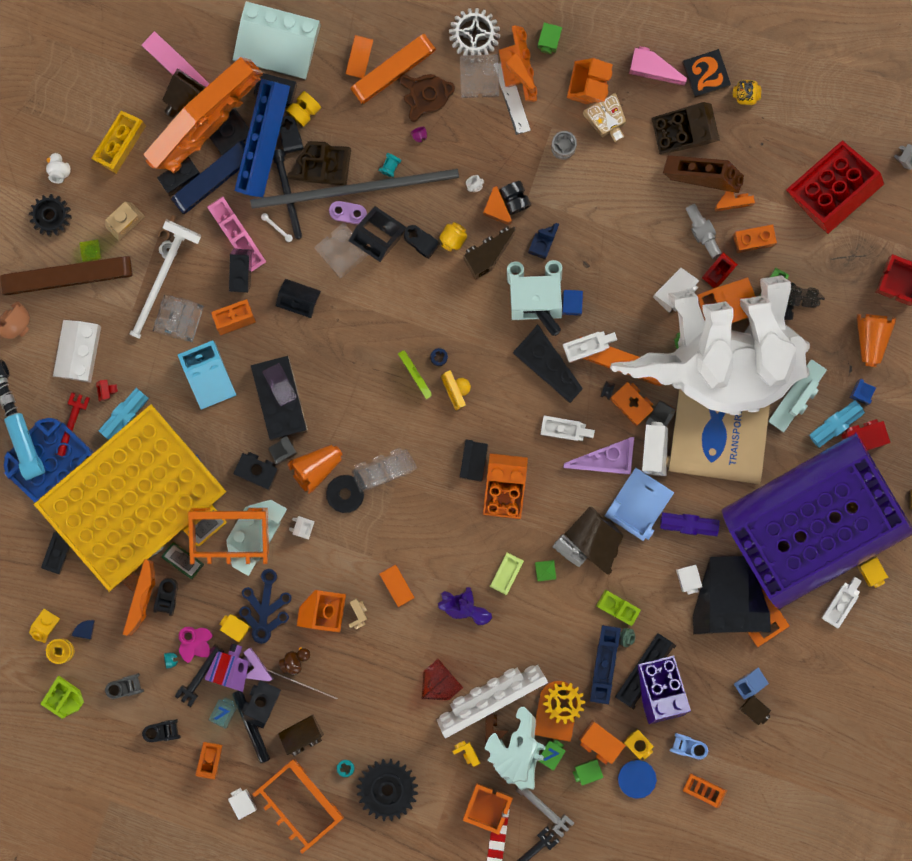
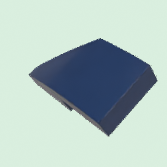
[528,223,559,260]

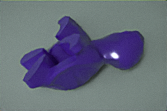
[438,587,492,625]

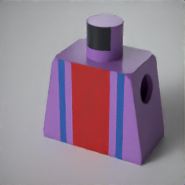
[205,643,249,692]

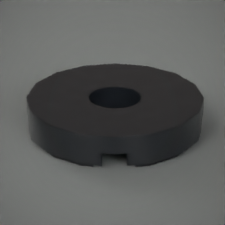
[326,475,364,513]

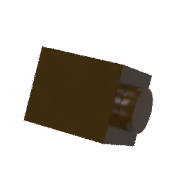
[739,695,771,725]

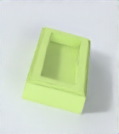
[490,553,524,595]

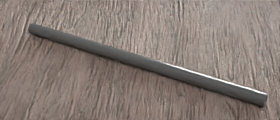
[250,169,459,209]

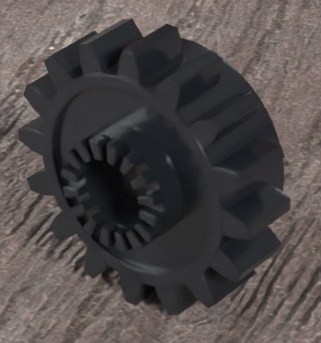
[29,194,72,237]

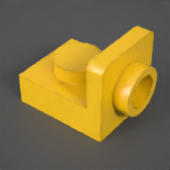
[452,740,480,767]

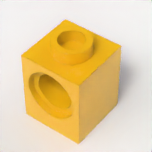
[857,557,888,588]
[219,614,251,643]
[623,729,654,759]

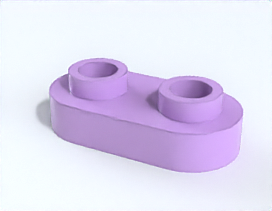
[329,201,367,225]

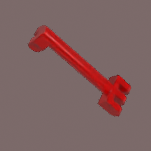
[55,392,90,456]

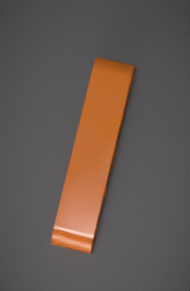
[350,34,436,104]
[579,336,662,386]

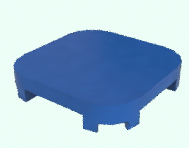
[4,418,94,502]

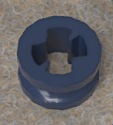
[430,348,448,366]

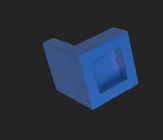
[562,290,583,316]
[850,379,876,405]

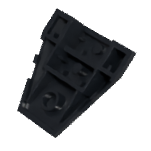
[693,556,771,635]

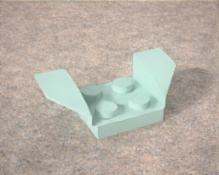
[226,500,287,576]

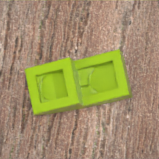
[596,590,641,626]

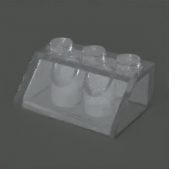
[352,448,417,493]

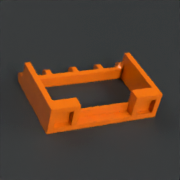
[188,508,269,564]
[252,758,344,854]

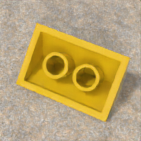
[91,111,146,174]

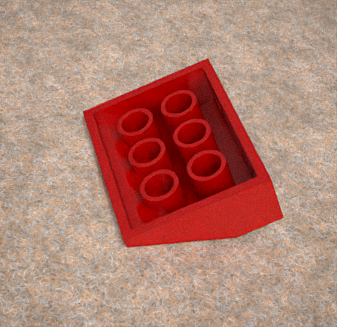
[786,140,884,234]

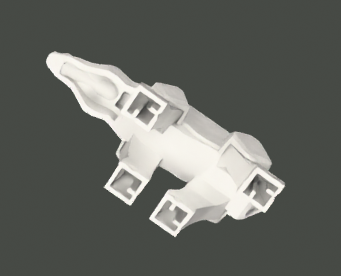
[610,275,810,415]

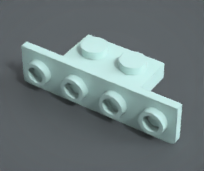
[768,360,827,433]

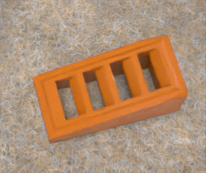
[506,53,536,93]
[683,773,727,808]

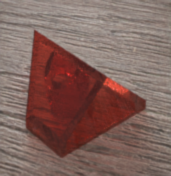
[421,659,463,700]

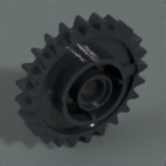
[357,758,418,821]

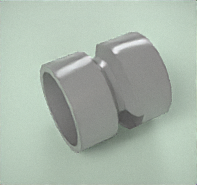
[551,131,577,160]

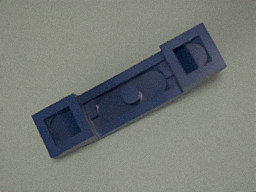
[590,625,621,704]

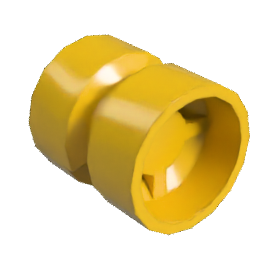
[286,91,322,127]
[46,638,75,664]

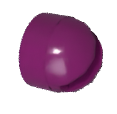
[411,126,427,142]

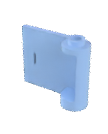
[604,467,674,541]

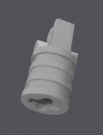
[552,534,587,567]

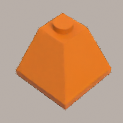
[297,590,346,632]

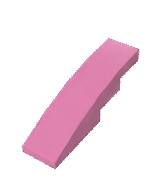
[142,31,209,87]
[207,196,266,272]

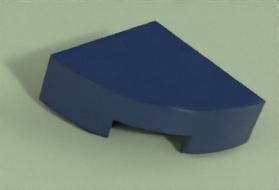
[72,620,95,639]

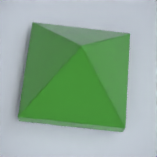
[535,560,556,581]

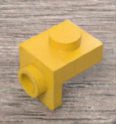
[29,609,60,643]

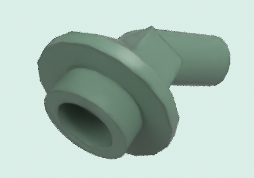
[620,628,636,647]

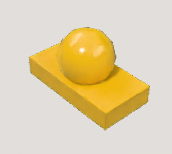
[441,370,471,411]

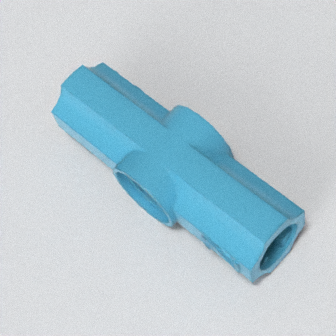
[99,388,149,440]
[809,400,865,448]

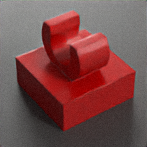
[96,379,118,402]

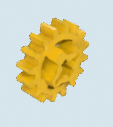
[543,682,585,724]

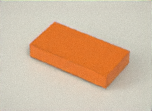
[379,564,415,607]

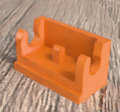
[211,299,256,335]

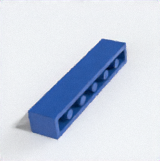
[234,79,290,198]

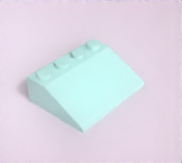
[232,1,321,80]

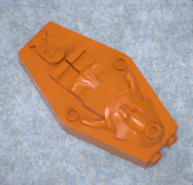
[143,57,263,173]

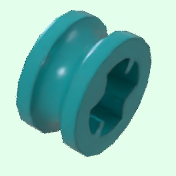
[337,760,355,777]

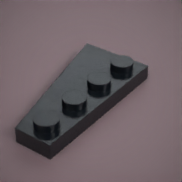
[513,324,583,403]

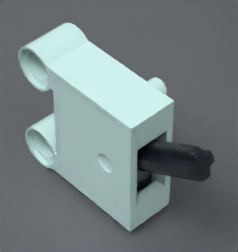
[507,260,562,336]

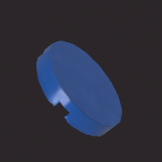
[618,760,657,799]

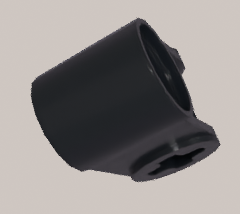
[280,116,304,154]
[404,225,440,259]
[153,578,178,616]
[142,719,181,743]

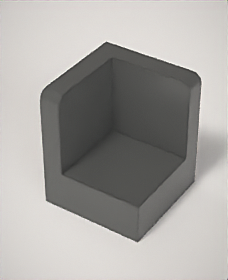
[646,401,676,426]
[269,436,297,465]

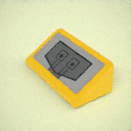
[183,505,227,547]

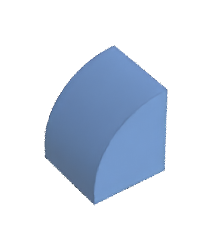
[734,667,769,700]

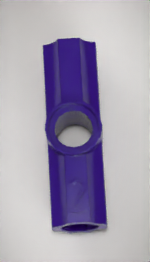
[660,512,720,537]

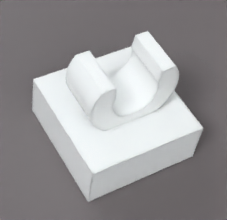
[289,516,315,540]

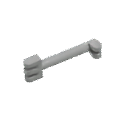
[516,787,575,838]

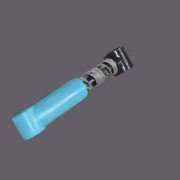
[0,359,45,481]

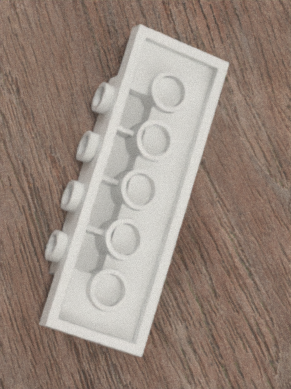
[437,665,548,738]

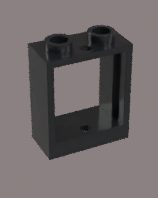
[349,206,406,262]

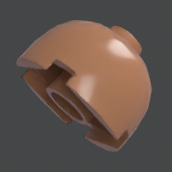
[0,301,30,339]

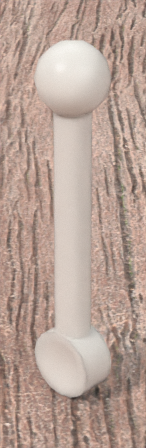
[261,213,293,242]

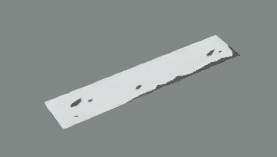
[494,63,530,135]

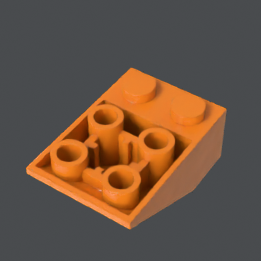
[697,278,756,324]
[483,453,528,519]

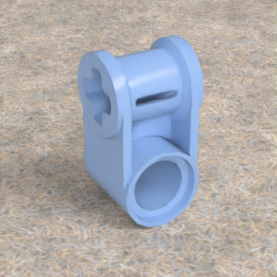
[670,733,708,759]

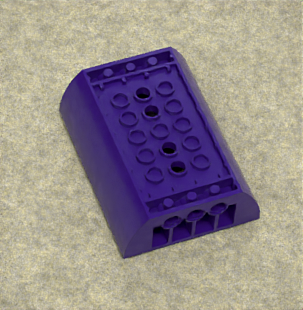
[722,432,912,609]

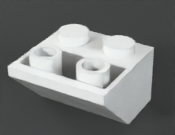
[653,268,699,313]

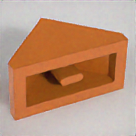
[483,186,512,225]

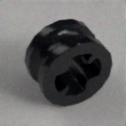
[600,381,615,400]

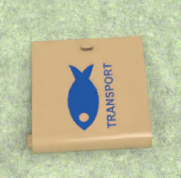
[666,389,770,484]

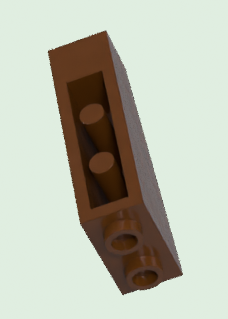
[663,155,744,193]

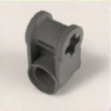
[105,673,144,699]

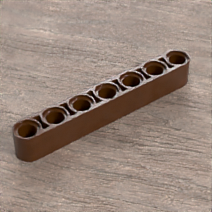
[0,256,133,295]

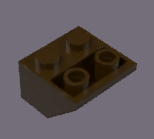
[278,715,324,756]

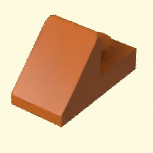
[715,191,755,212]
[196,742,222,779]

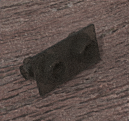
[787,286,825,308]

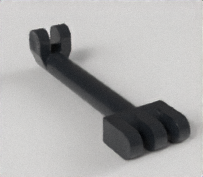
[175,644,225,707]
[517,826,560,861]

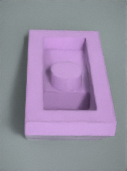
[243,648,274,681]

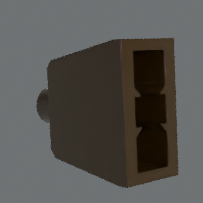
[162,68,206,117]

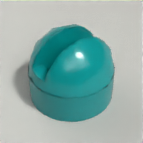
[164,652,178,669]

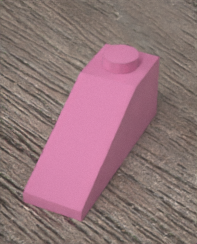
[629,46,687,86]

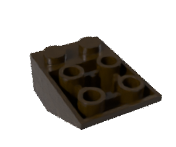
[652,102,720,154]
[464,226,516,280]

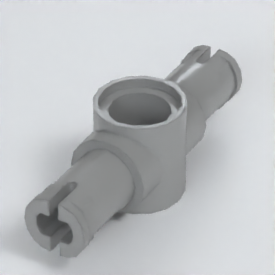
[686,204,722,259]

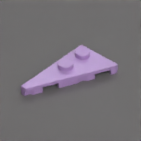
[563,437,634,475]

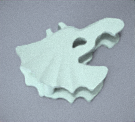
[485,707,545,790]

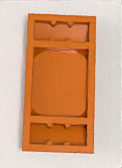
[123,559,156,636]

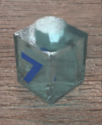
[209,697,238,729]

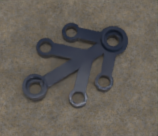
[239,569,292,644]

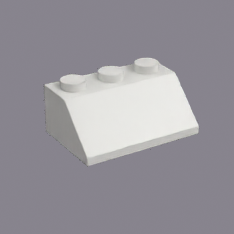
[53,320,101,383]

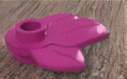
[179,627,213,663]

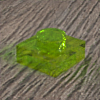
[79,239,102,262]

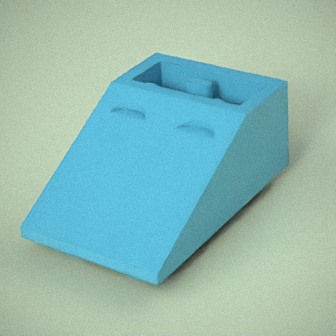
[178,340,236,410]

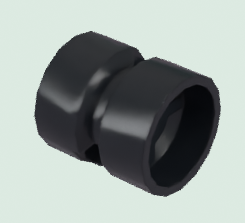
[499,181,531,215]

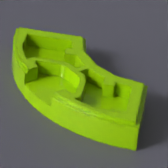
[398,350,432,399]

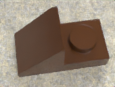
[485,712,509,746]

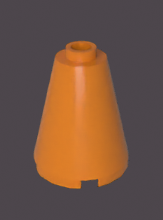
[857,314,896,367]
[287,445,342,494]

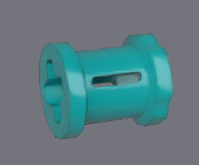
[378,153,402,178]

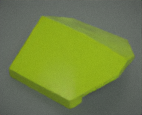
[41,676,84,719]

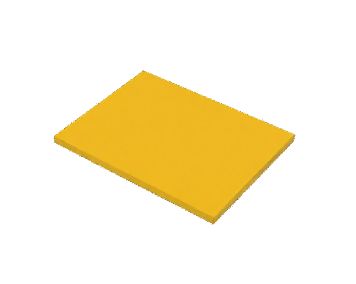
[33,404,227,592]

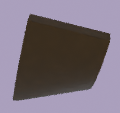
[287,141,351,185]
[565,507,623,575]

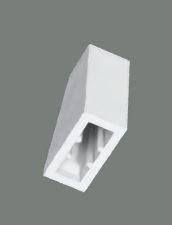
[642,422,668,476]

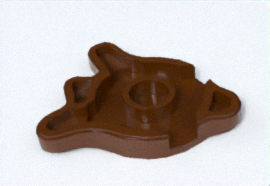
[399,74,455,122]

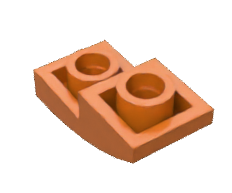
[345,35,373,78]

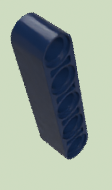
[171,141,246,214]

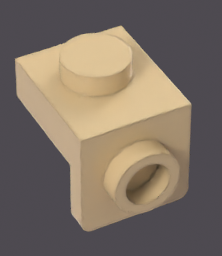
[349,599,367,630]

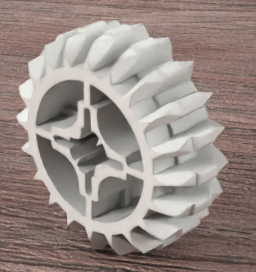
[449,8,500,60]

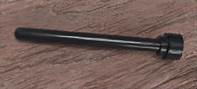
[273,149,302,239]

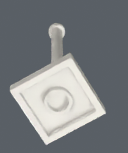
[129,219,201,339]

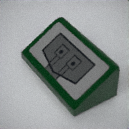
[161,542,204,580]

